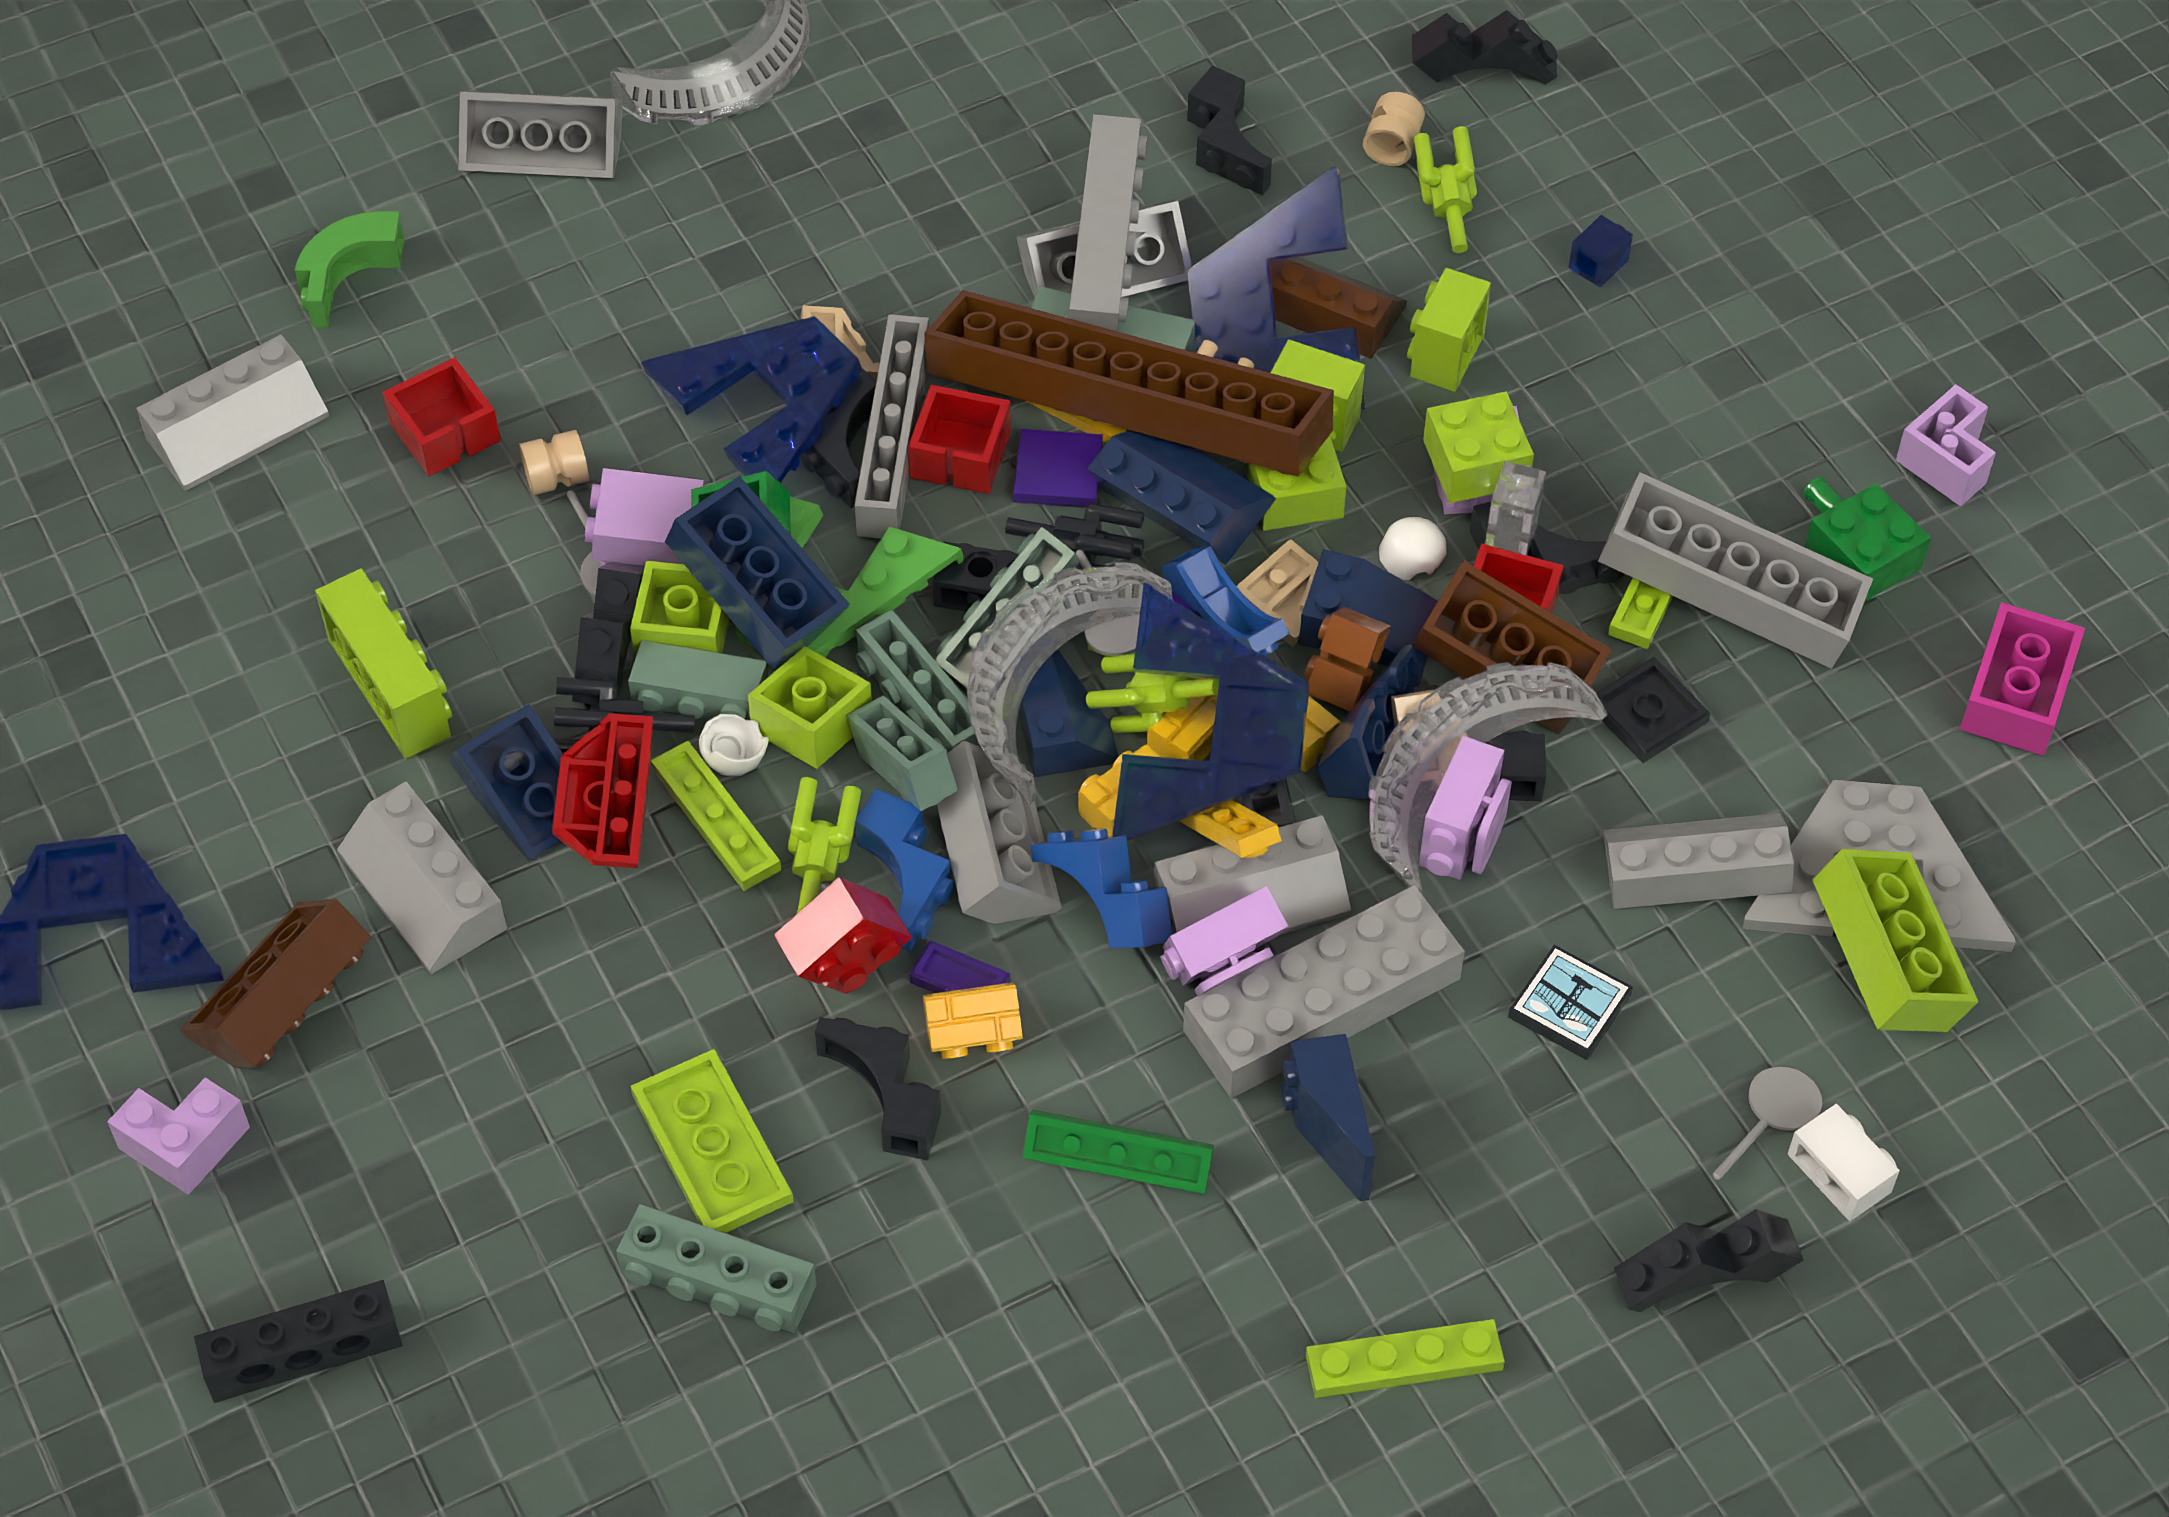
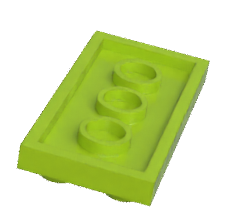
[630,1049,794,1233]

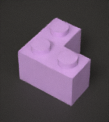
[1896,384,1996,506]
[107,1077,250,1195]

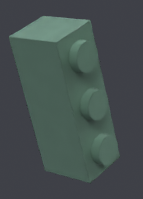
[628,640,769,720]
[846,696,958,811]

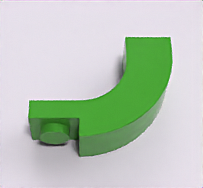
[295,211,405,328]

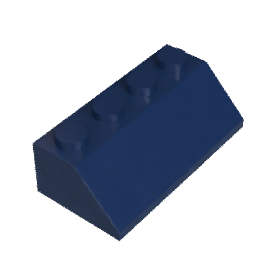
[1087,430,1276,565]
[665,476,850,670]

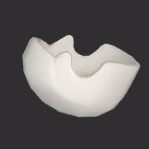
[1379,517,1447,580]
[699,714,769,776]

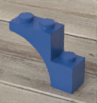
[1160,546,1290,658]
[855,788,954,952]
[1030,828,1172,948]

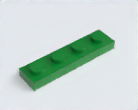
[1023,1109,1214,1194]

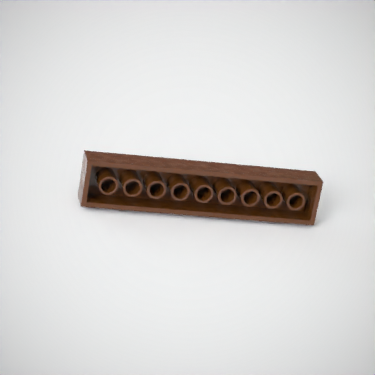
[924,290,1334,477]

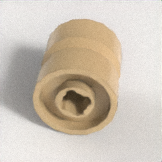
[1363,92,1425,166]
[519,430,590,496]

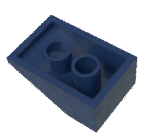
[1299,549,1438,674]
[449,704,563,861]
[1281,1034,1375,1201]

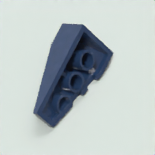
[1010,632,1119,777]
[1316,645,1422,799]

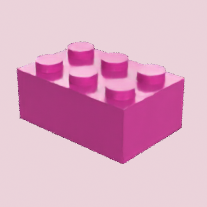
[1959,602,2085,756]

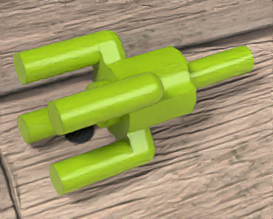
[1414,126,1477,253]
[1086,653,1223,734]
[788,777,861,914]

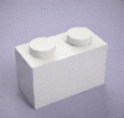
[1788,1104,1900,1221]

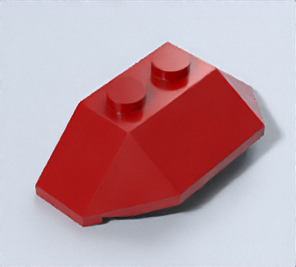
[552,713,653,869]

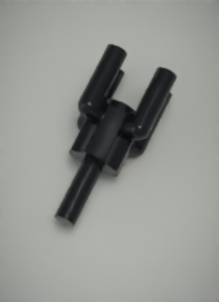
[1005,503,1144,575]
[554,677,695,754]

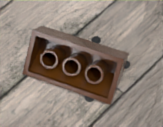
[1228,243,1407,359]
[1411,560,1612,735]
[180,898,372,1068]

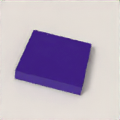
[1013,429,1103,507]

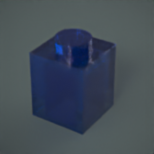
[1568,215,1633,288]

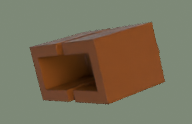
[1305,607,1391,711]

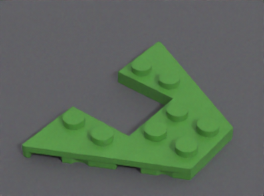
[736,496,965,657]

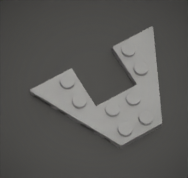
[1742,780,2015,952]

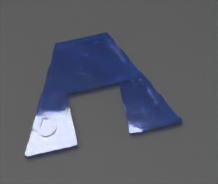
[1187,167,1365,410]
[642,316,862,483]
[1112,583,1310,841]
[0,834,224,1010]

